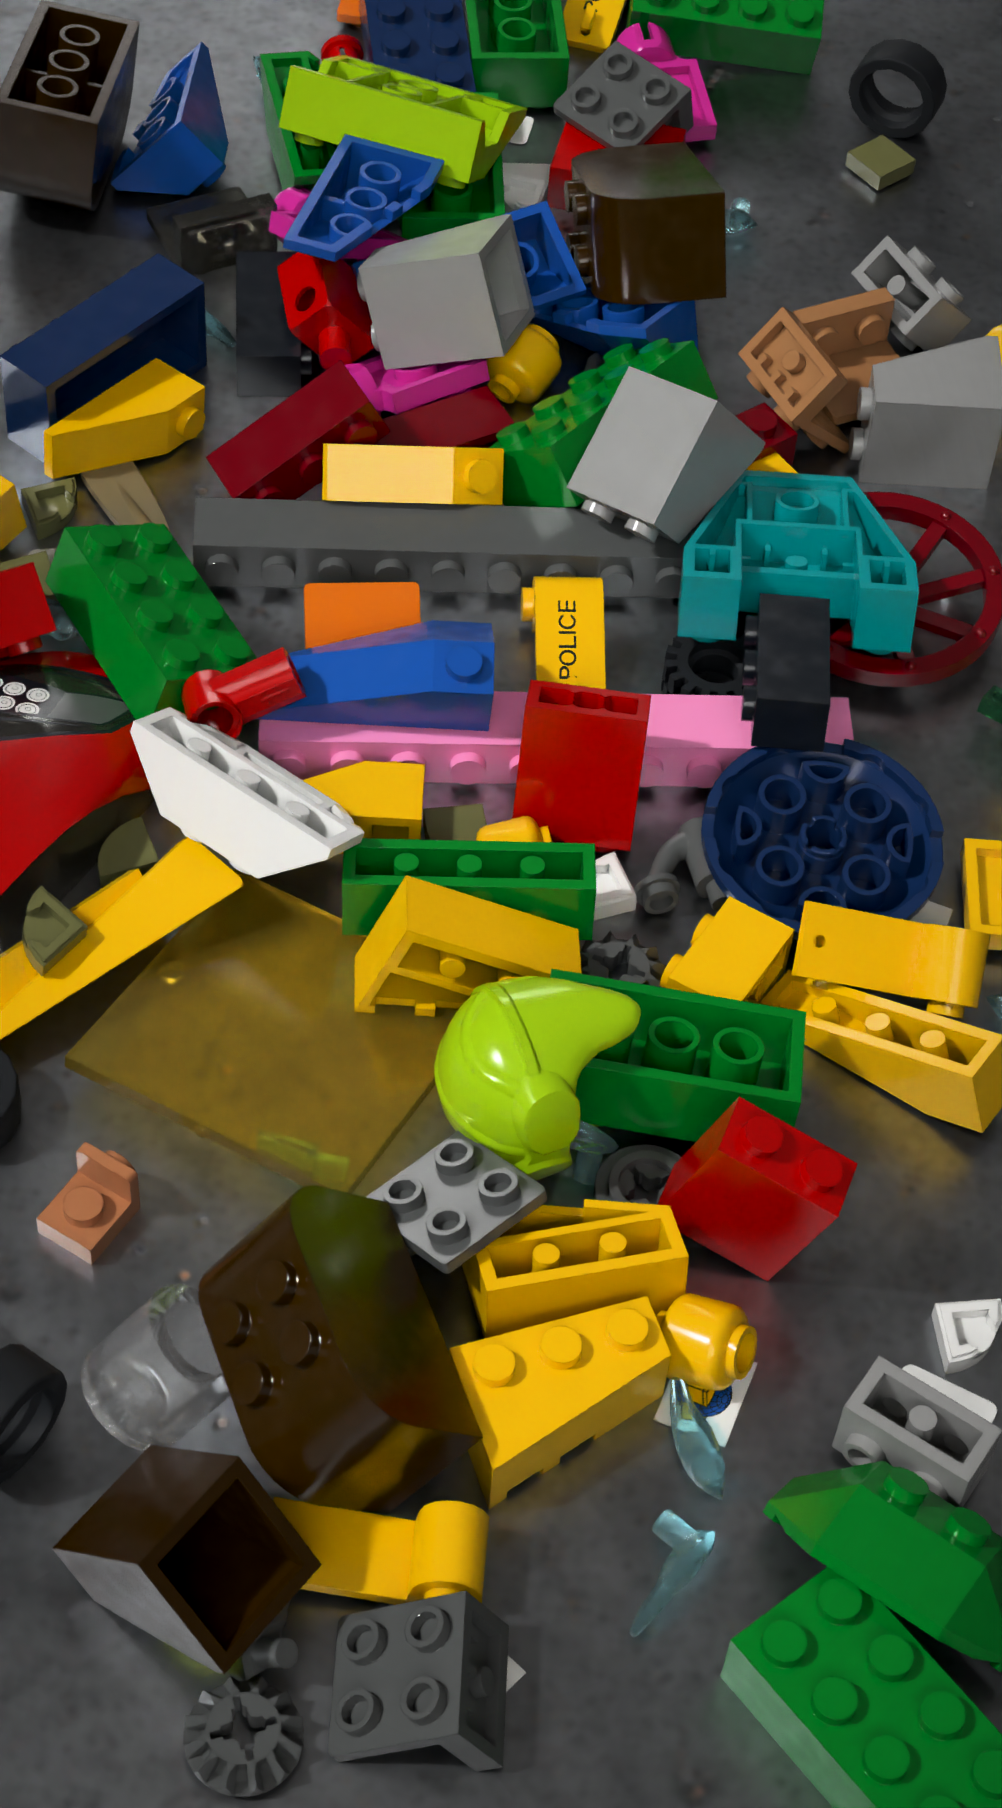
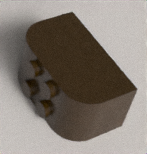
[0,0,140,212]
[564,142,726,305]
[198,1185,483,1514]

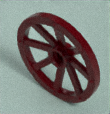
[830,491,1002,687]

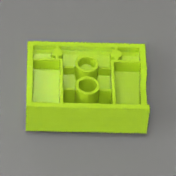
[278,55,527,189]

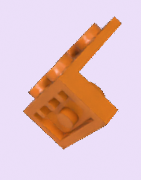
[303,582,421,649]

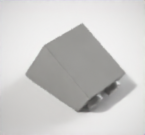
[357,214,535,370]
[849,336,1002,490]
[567,366,766,544]

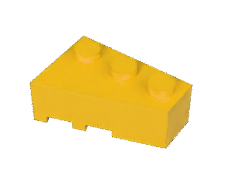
[462,1199,689,1339]
[449,1296,671,1510]

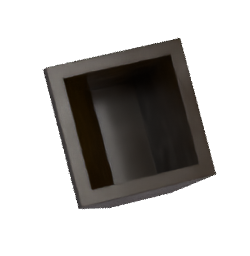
[52,1445,322,1674]

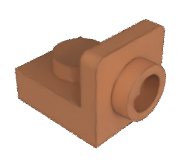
[36,1142,140,1265]

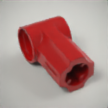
[181,647,306,739]

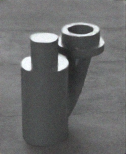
[634,816,727,914]

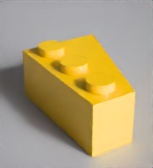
[354,875,582,1017]

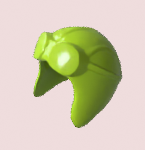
[434,976,641,1181]

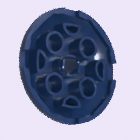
[701,739,944,941]

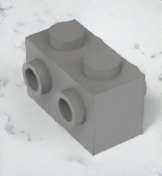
[851,235,971,351]
[832,1356,1002,1507]

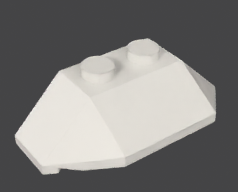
[130,707,365,879]

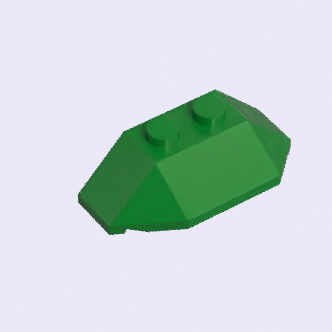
[260,51,338,190]
[763,1461,1002,1673]

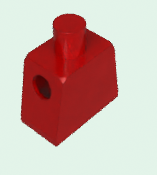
[277,252,374,370]

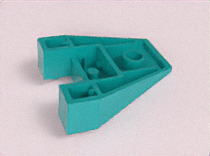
[677,470,919,655]

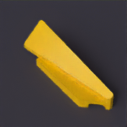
[0,837,245,1040]

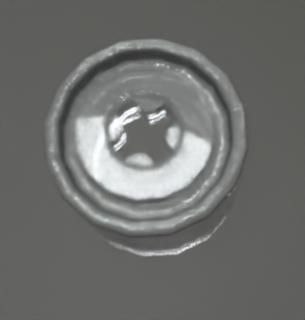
[80,1284,231,1452]

